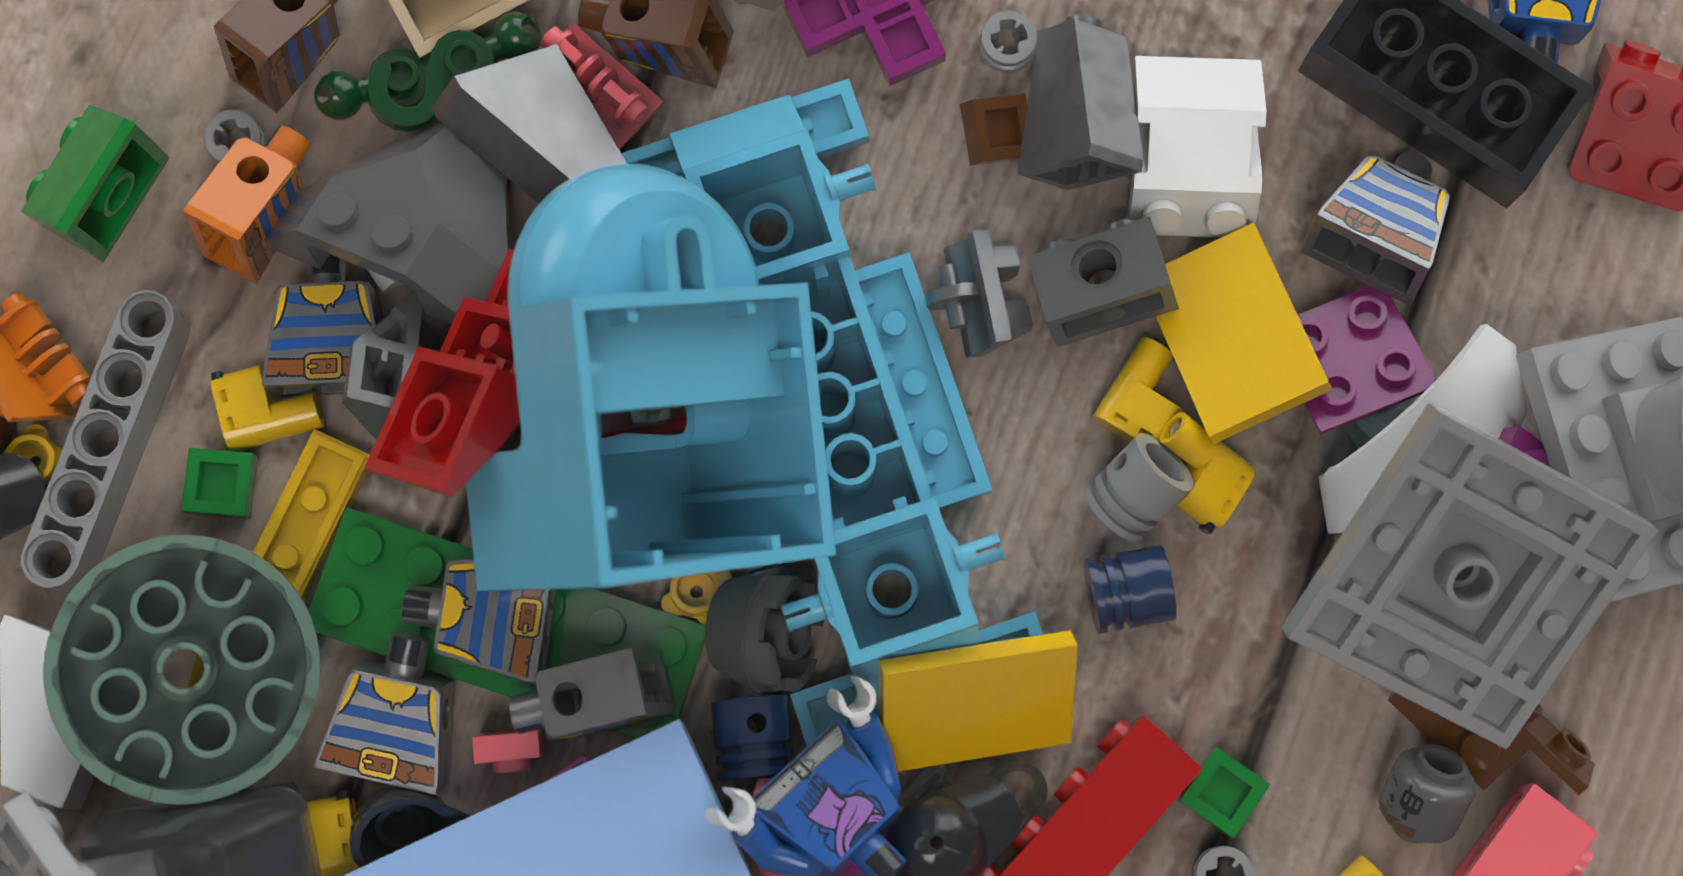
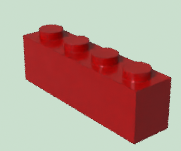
[980,715,1203,876]

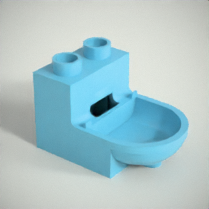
[466,164,836,591]

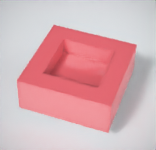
[472,729,547,773]

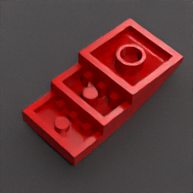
[364,249,521,497]

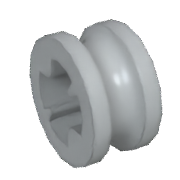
[980,10,1037,73]
[204,110,267,163]
[1192,846,1255,876]

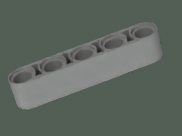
[21,290,190,594]

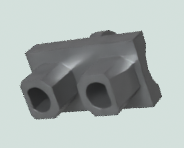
[924,230,1033,358]

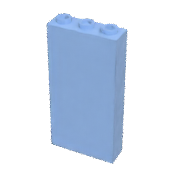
[344,719,754,876]

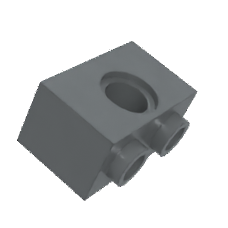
[1027,216,1179,347]

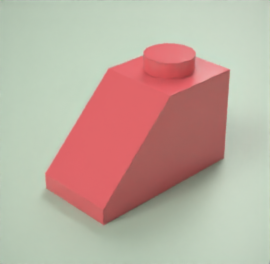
[1451,783,1599,876]

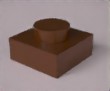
[960,93,1028,166]

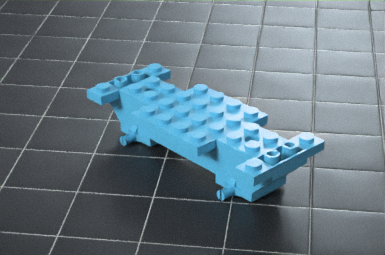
[621,79,1043,747]

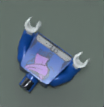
[705,675,907,876]

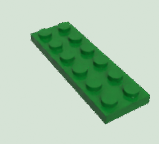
[308,507,706,739]

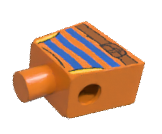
[183,125,311,285]

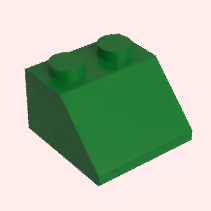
[21,105,170,262]

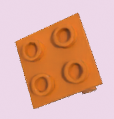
[0,292,91,422]

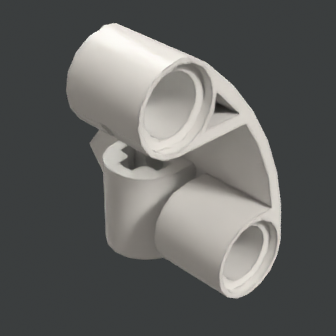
[1318,324,1525,533]

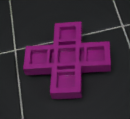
[782,0,946,86]

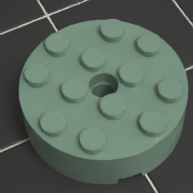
[43,535,321,805]

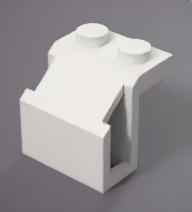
[1127,56,1267,237]

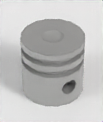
[1085,433,1194,542]

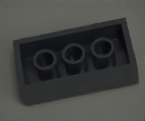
[1298,0,1595,209]

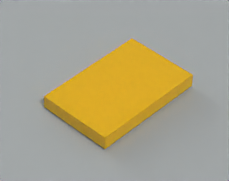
[1156,222,1333,444]
[878,630,1078,772]

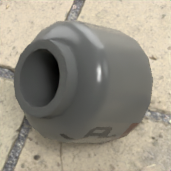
[1378,744,1476,844]

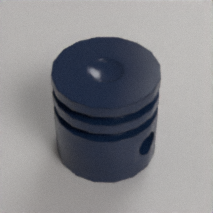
[1084,544,1177,634]
[711,695,793,781]

